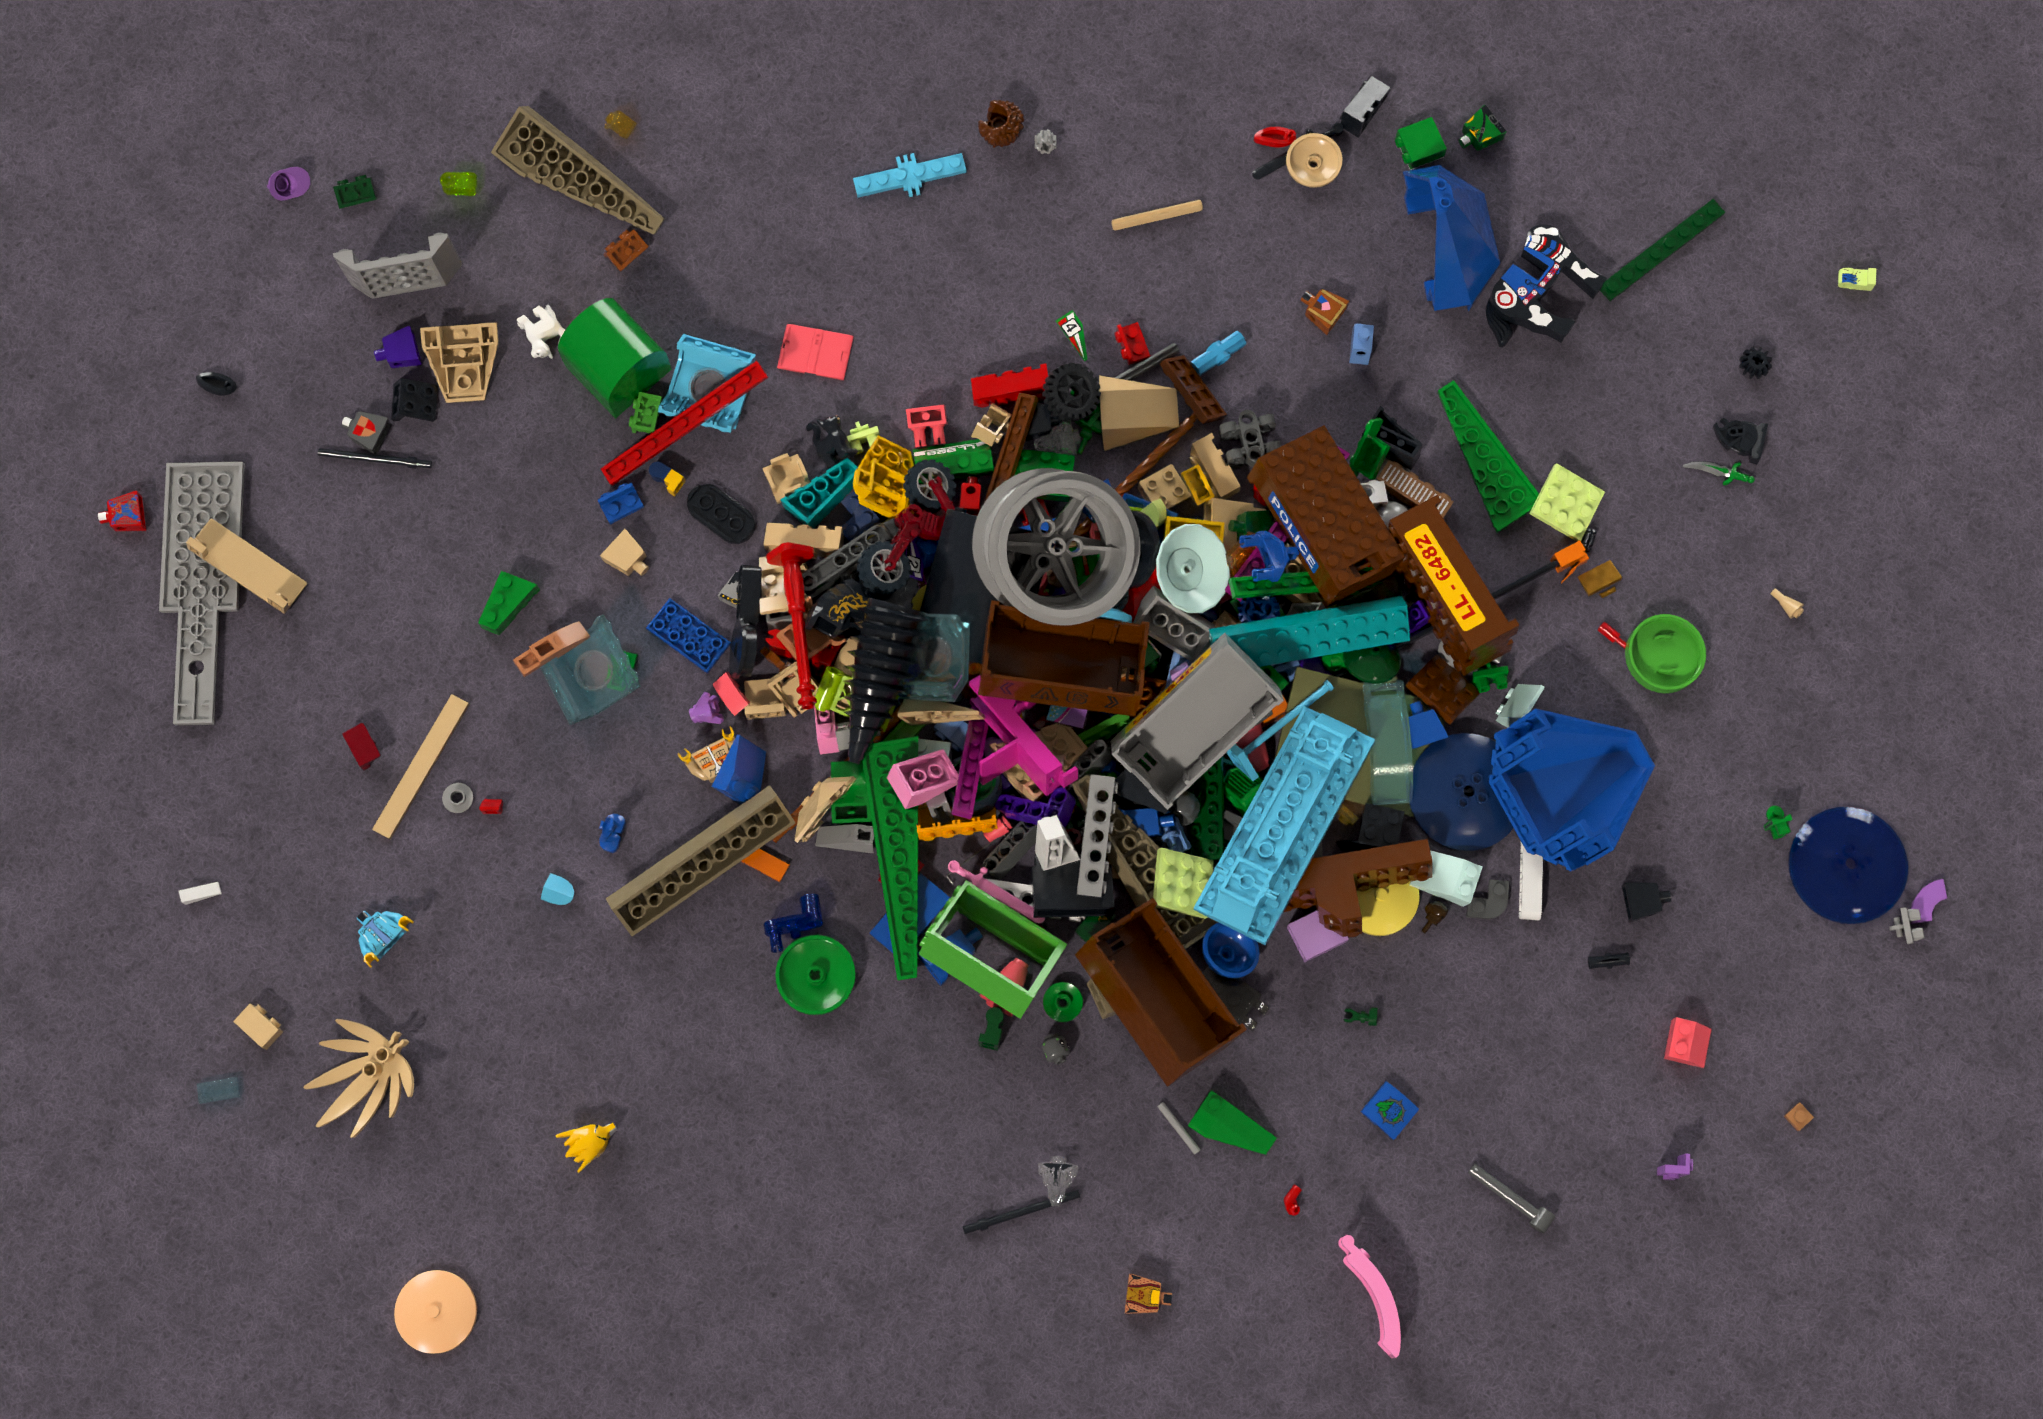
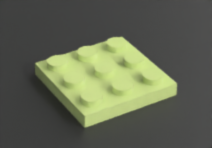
[1529,463,1605,542]
[1153,848,1214,919]

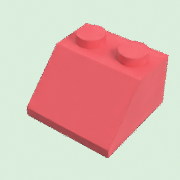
[1664,1017,1711,1068]

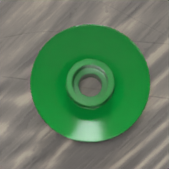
[1043,982,1083,1022]

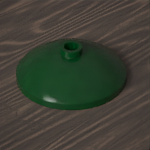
[1343,644,1401,684]

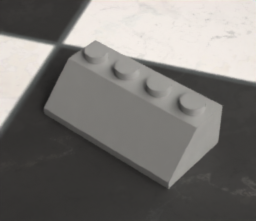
[1133,586,1216,663]

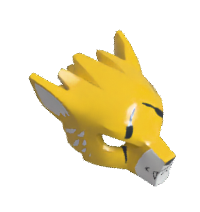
[556,1123,617,1173]

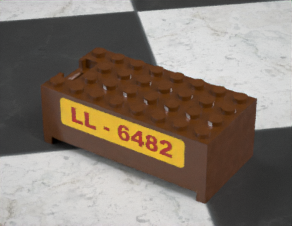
[1388,495,1519,676]

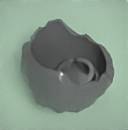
[1172,790,1201,826]

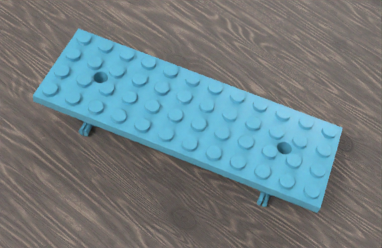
[1194,706,1375,945]

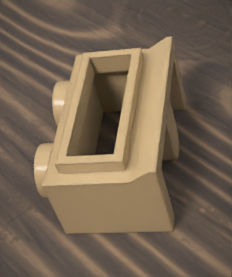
[971,403,1012,447]

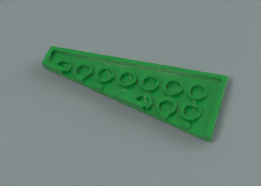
[1437,380,1539,533]

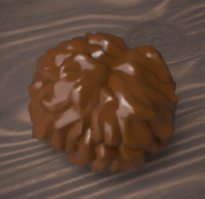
[978,100,1024,148]

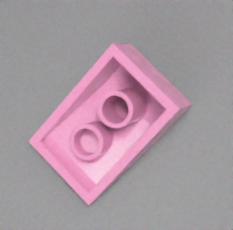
[887,749,959,809]

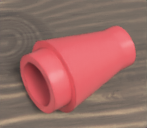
[983,815,1013,843]

